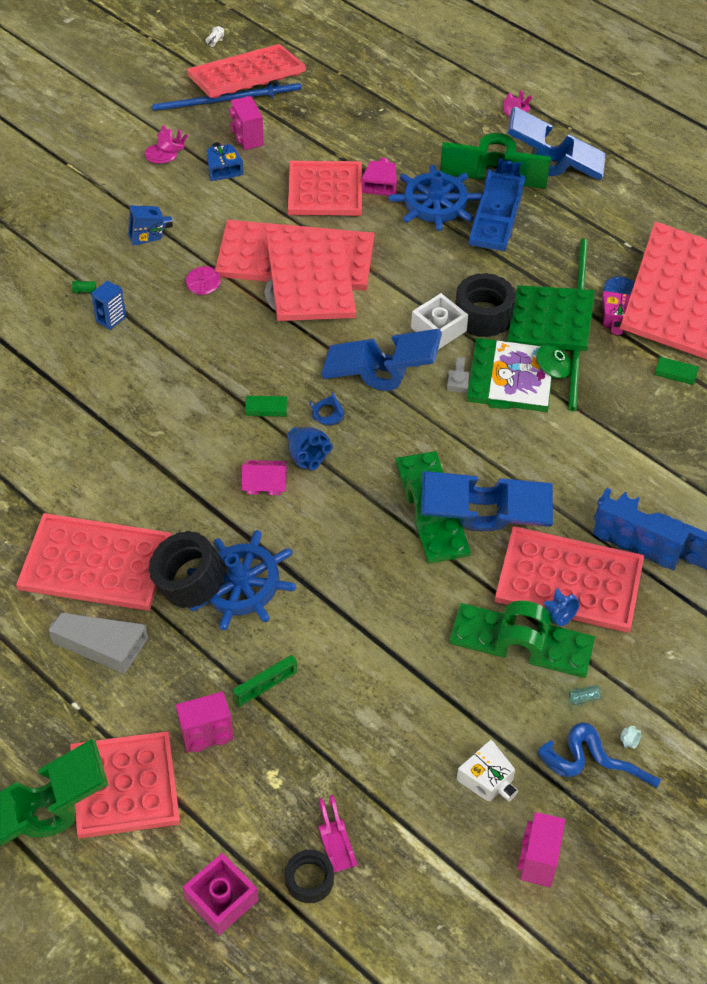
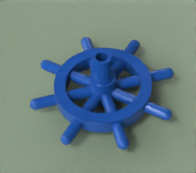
[388,165,483,231]
[187,530,296,631]

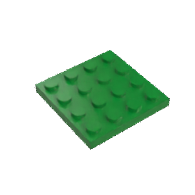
[508,285,595,351]

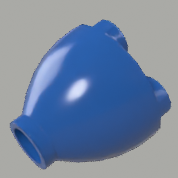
[287,427,333,471]

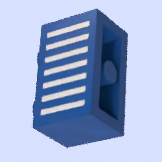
[91,280,126,330]

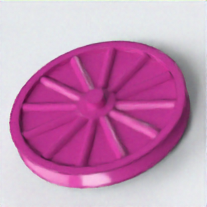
[145,144,177,163]
[186,266,221,295]

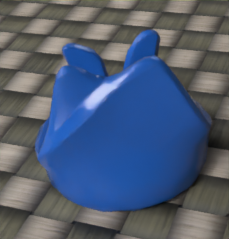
[309,392,344,426]
[544,588,579,626]

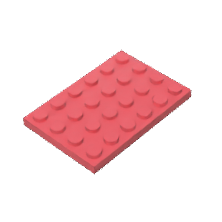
[186,44,306,98]
[267,231,356,321]
[16,513,172,611]
[494,526,644,633]

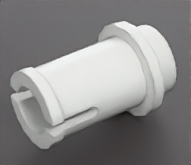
[206,26,224,47]

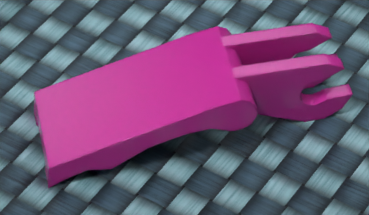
[318,795,358,872]

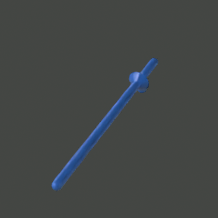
[151,82,301,111]

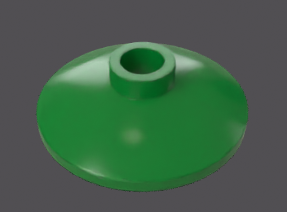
[536,344,572,379]

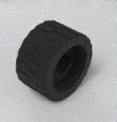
[455,273,516,337]
[148,531,226,608]

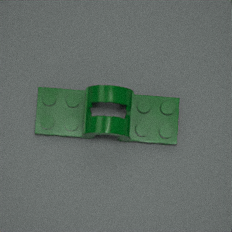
[440,133,551,189]
[395,451,471,564]
[449,600,595,678]
[0,739,109,846]

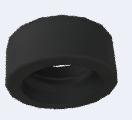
[285,850,334,903]

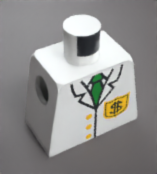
[457,740,518,802]

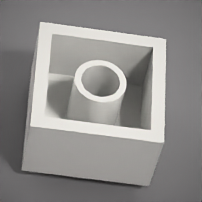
[411,293,468,350]

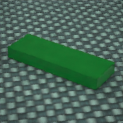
[232,655,297,707]

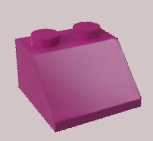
[242,460,288,495]

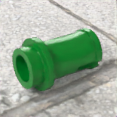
[72,279,97,295]

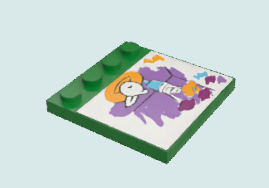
[467,338,552,412]

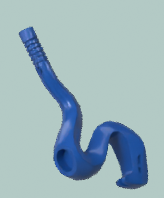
[537,722,661,788]

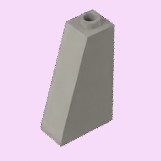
[49,613,148,674]

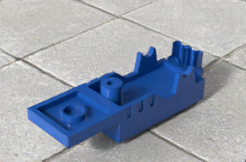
[468,159,526,252]
[593,488,707,571]

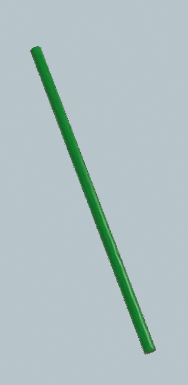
[568,238,588,412]

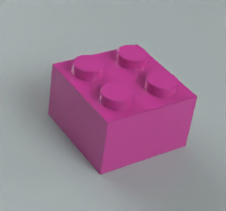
[229,96,264,150]
[175,691,234,753]
[517,812,566,888]
[182,853,258,936]

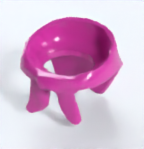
[503,90,533,117]
[157,125,188,152]

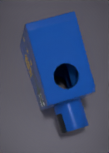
[207,142,244,182]
[128,205,173,246]

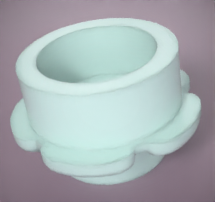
[620,726,641,749]

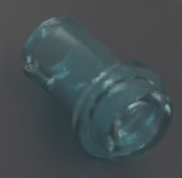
[569,684,602,706]

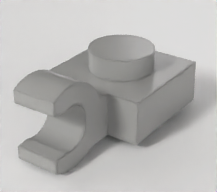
[447,357,470,393]

